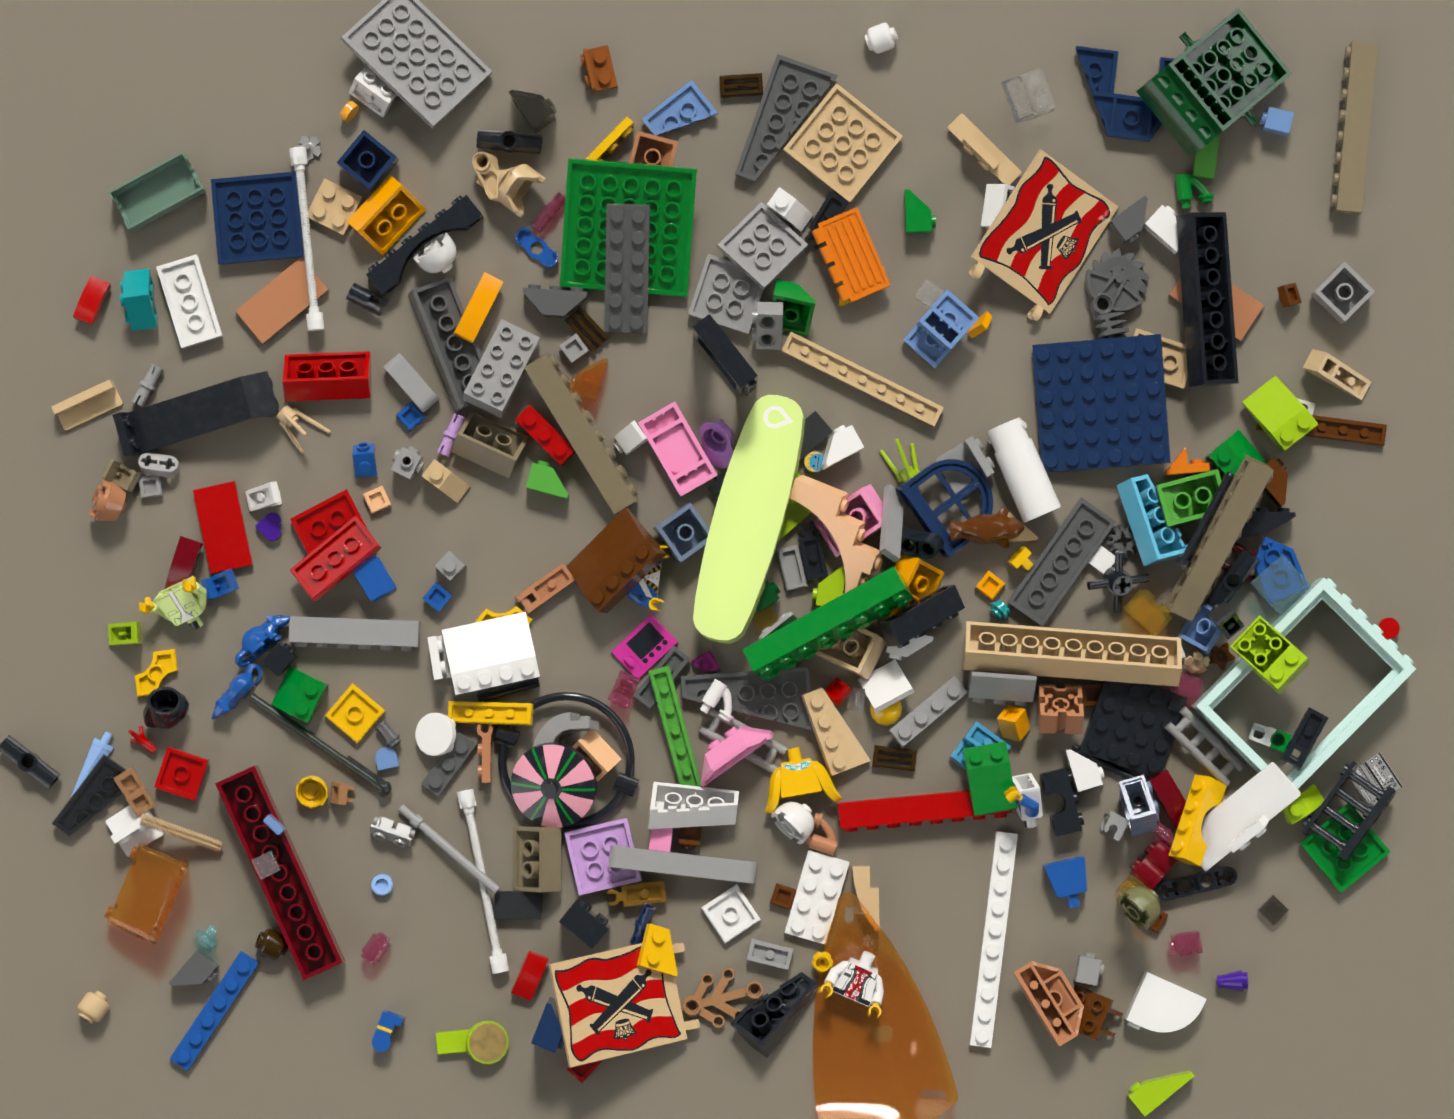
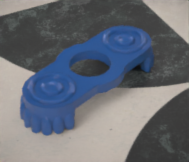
[515,227,559,268]

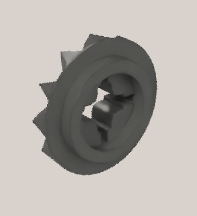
[1106,524,1138,558]

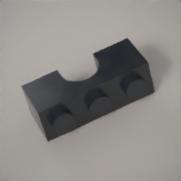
[1040,767,1084,837]

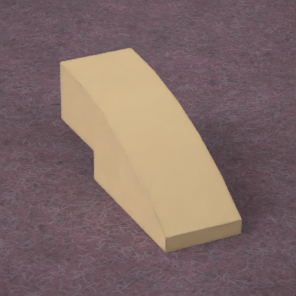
[852,865,880,931]

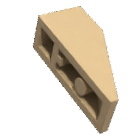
[1303,349,1371,401]

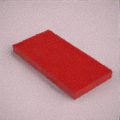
[193,481,253,574]
[290,516,382,602]

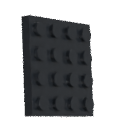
[1079,681,1188,777]

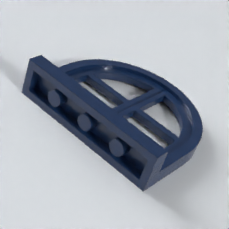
[895,459,993,557]

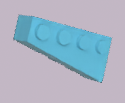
[1116,474,1188,566]

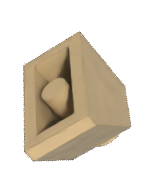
[422,459,470,503]

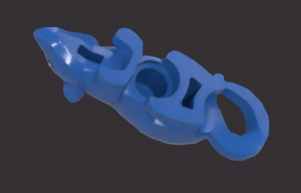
[235,615,290,667]
[212,662,263,720]

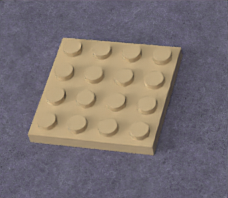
[783,83,903,203]

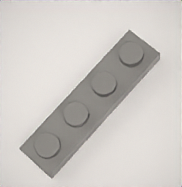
[889,676,968,747]

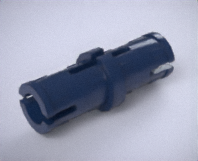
[630,903,656,945]

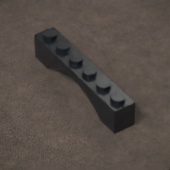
[366,195,484,296]

